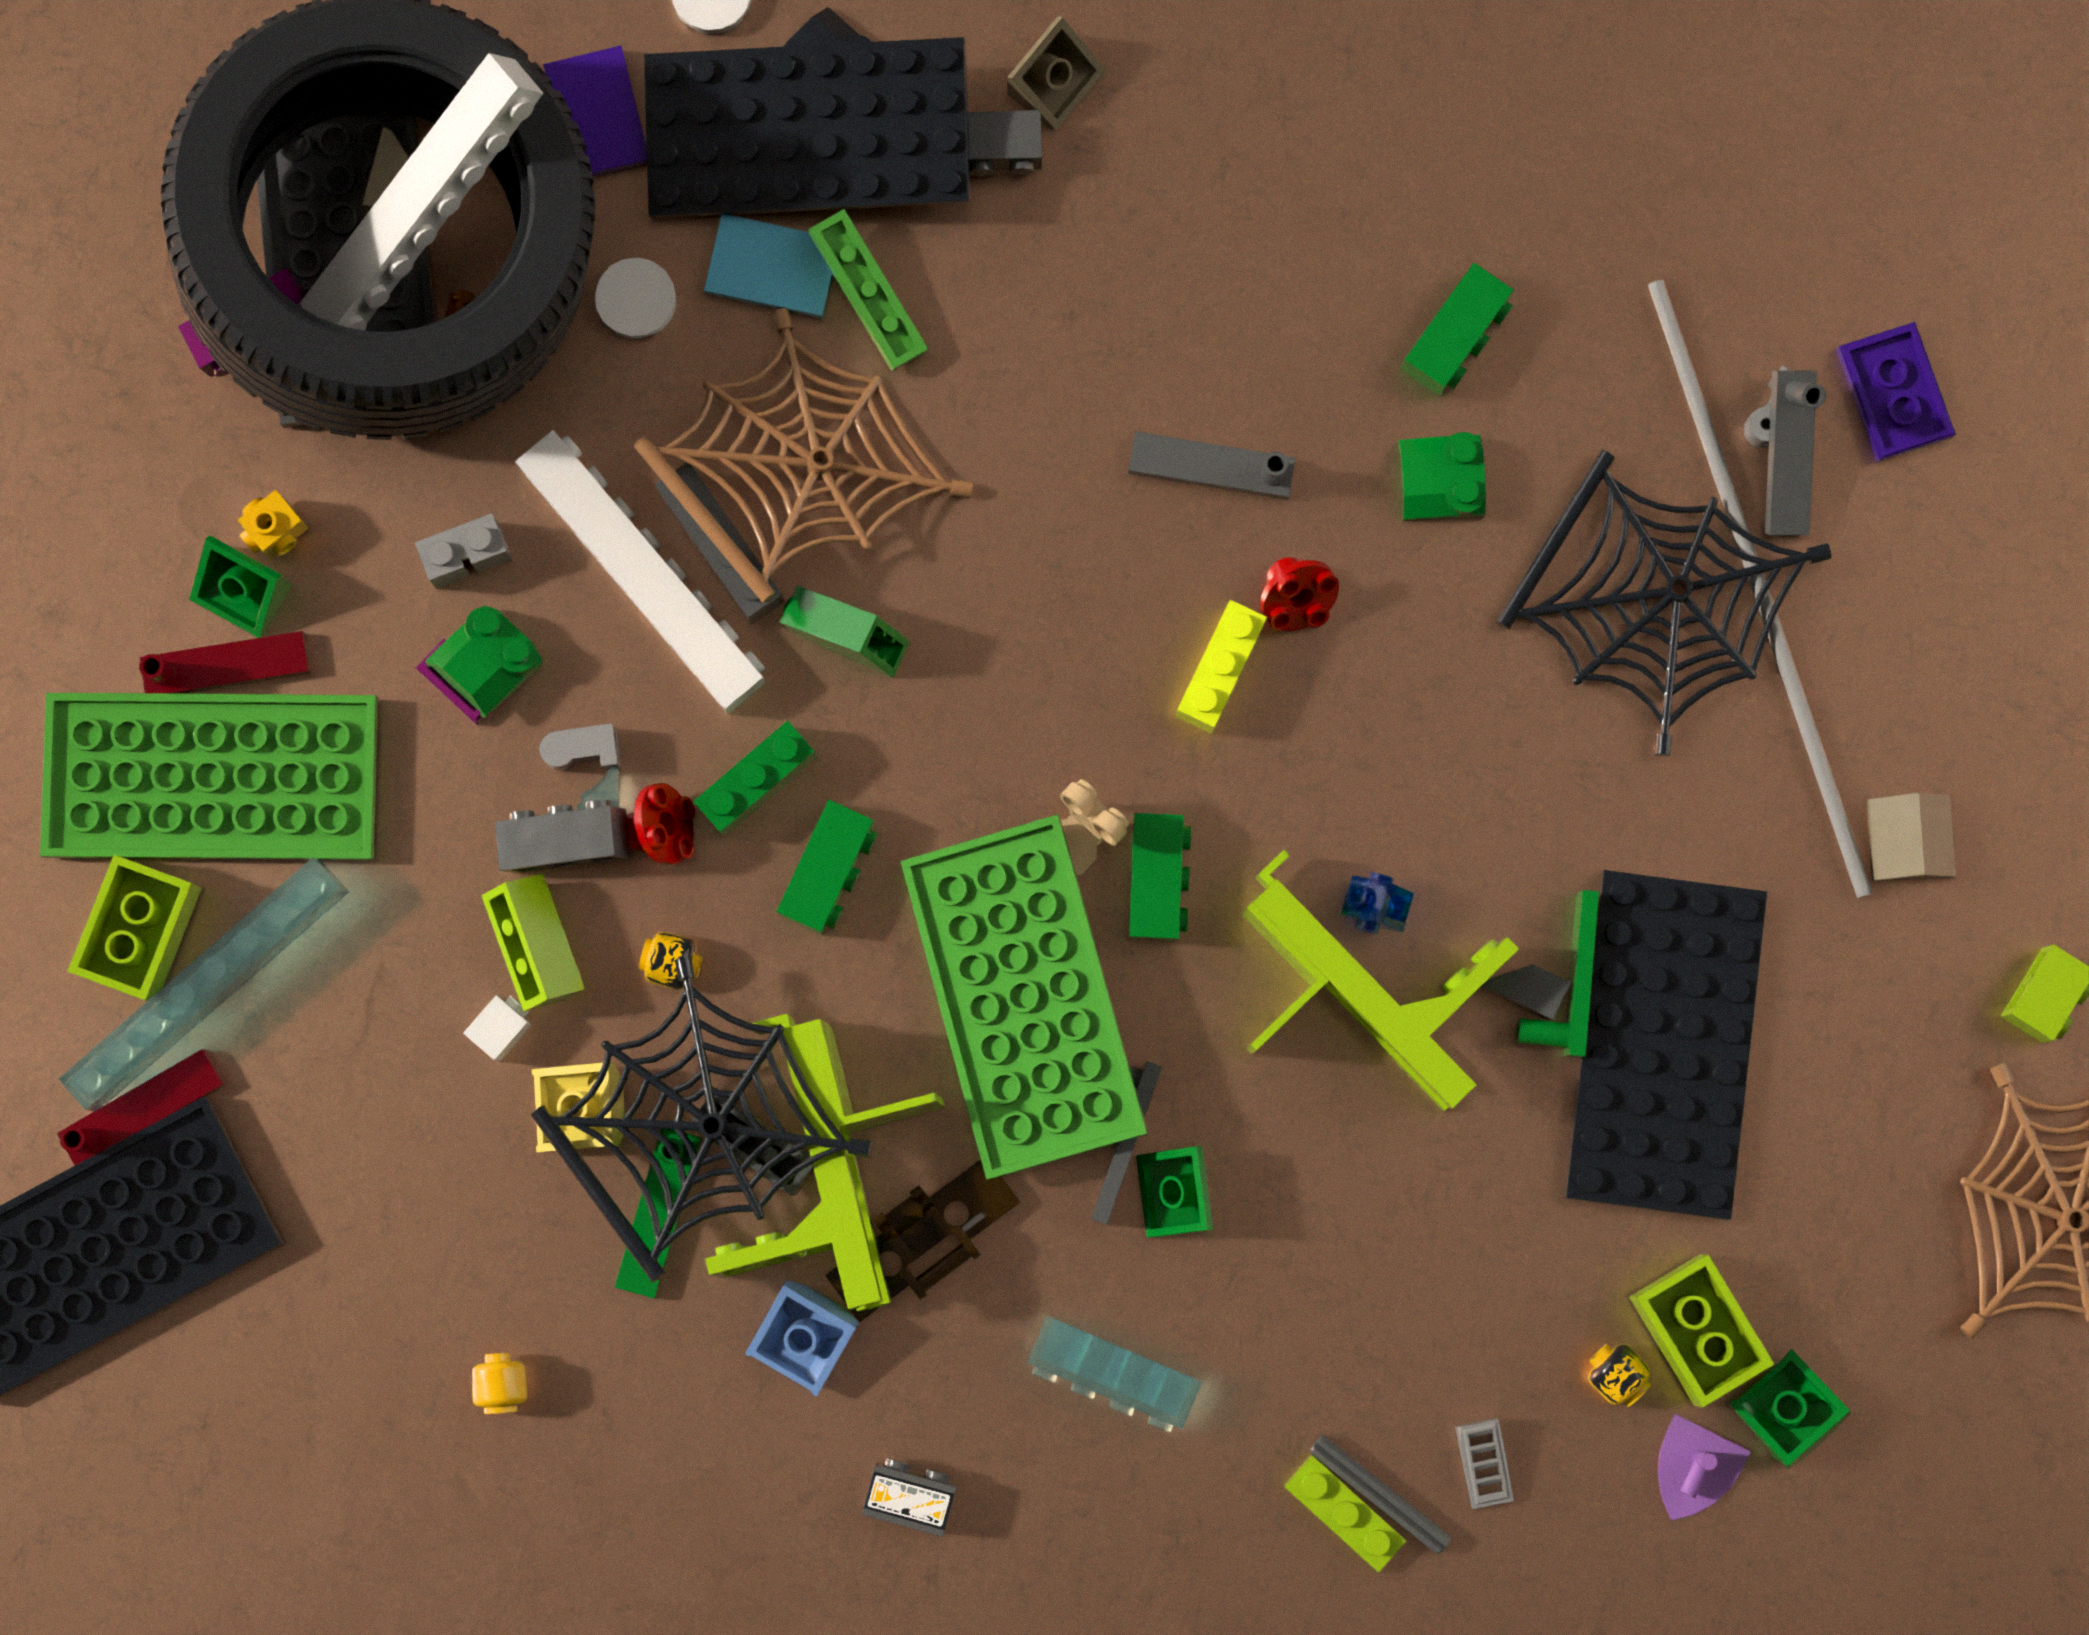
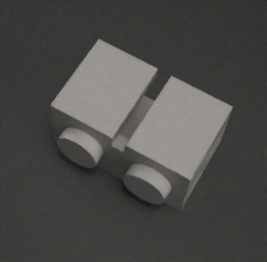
[415,513,513,589]

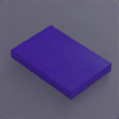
[543,45,647,177]
[1836,322,1956,462]

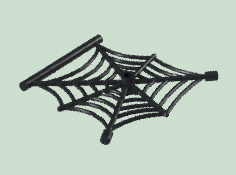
[1496,450,1832,756]
[531,957,873,1283]

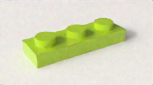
[1284,1455,1406,1573]

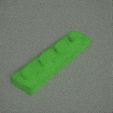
[808,209,928,371]

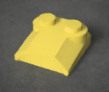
[532,1062,625,1153]

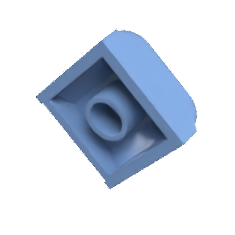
[745,1280,859,1397]

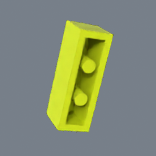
[1175,600,1267,734]

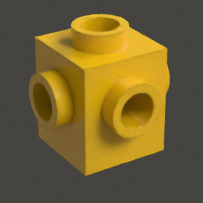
[237,489,309,559]

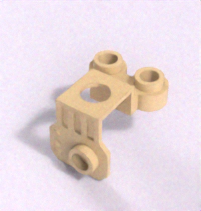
[1060,779,1129,876]

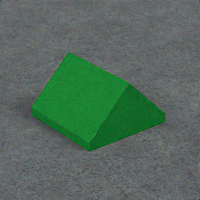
[189,535,292,638]
[1136,1146,1213,1238]

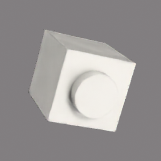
[463,995,533,1062]

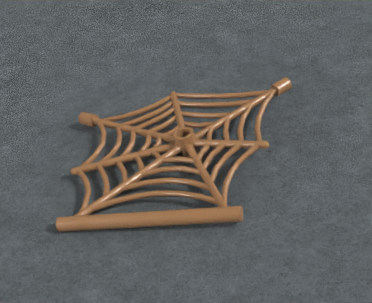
[634,308,973,603]
[1960,1062,2089,1340]

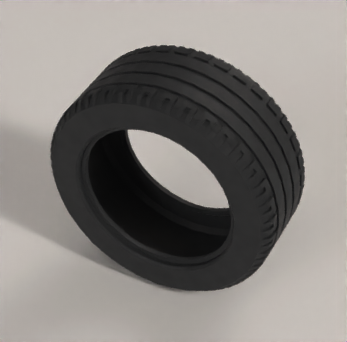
[161,0,595,440]

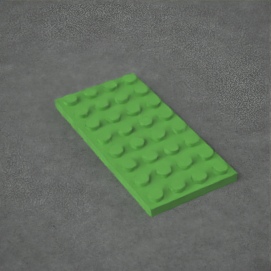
[40,693,378,860]
[900,814,1149,1180]

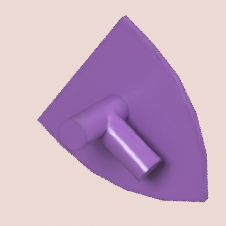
[1658,1414,1751,1521]

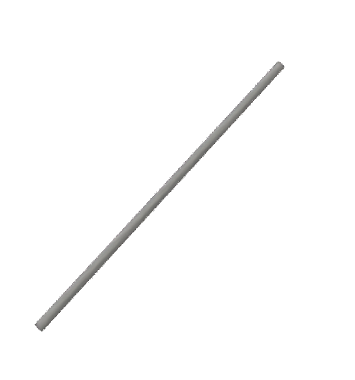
[1648,280,1873,898]

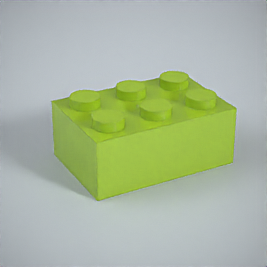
[67,855,202,1004]
[1629,1254,1774,1408]

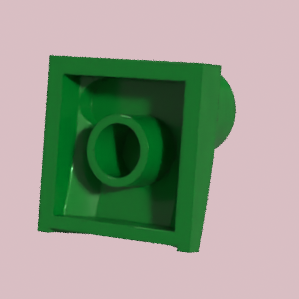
[1398,432,1486,521]
[425,605,543,719]
[1729,1349,1851,1469]

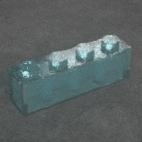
[1027,1315,1202,1433]

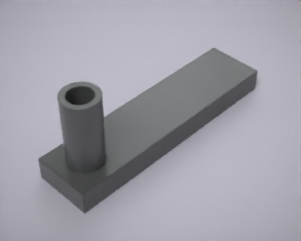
[1765,370,1826,535]
[1128,431,1296,500]
[1091,1061,1162,1225]

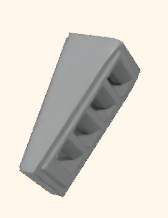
[1455,1418,1514,1509]

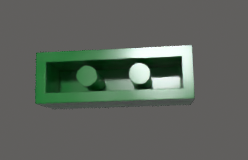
[1400,263,1514,396]
[693,720,817,837]
[776,799,878,936]
[1128,813,1191,942]

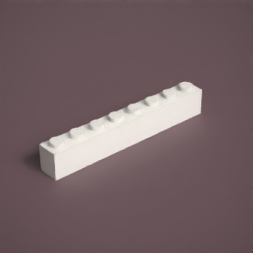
[299,53,543,331]
[515,430,766,714]

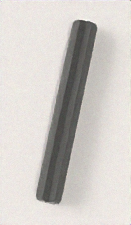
[1310,1435,1451,1554]

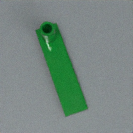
[1516,890,1599,1059]
[614,1129,703,1299]

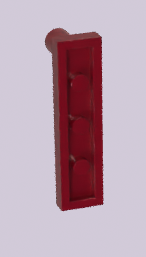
[139,631,311,694]
[57,1049,225,1166]

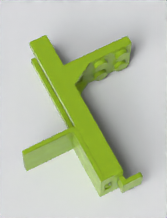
[1242,849,1519,1111]
[705,1014,946,1312]

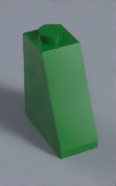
[780,586,910,678]

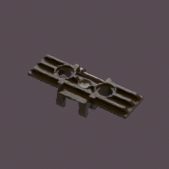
[825,1160,1021,1322]

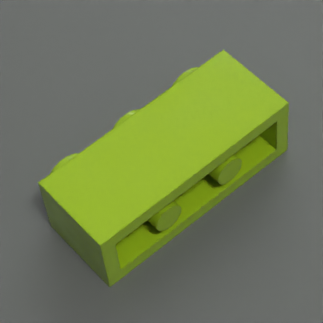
[481,874,585,1012]

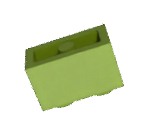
[2000,944,2089,1043]

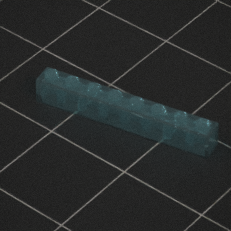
[59,857,349,1111]

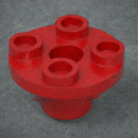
[1260,557,1339,631]
[626,783,695,866]

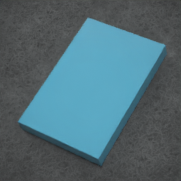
[704,214,833,319]

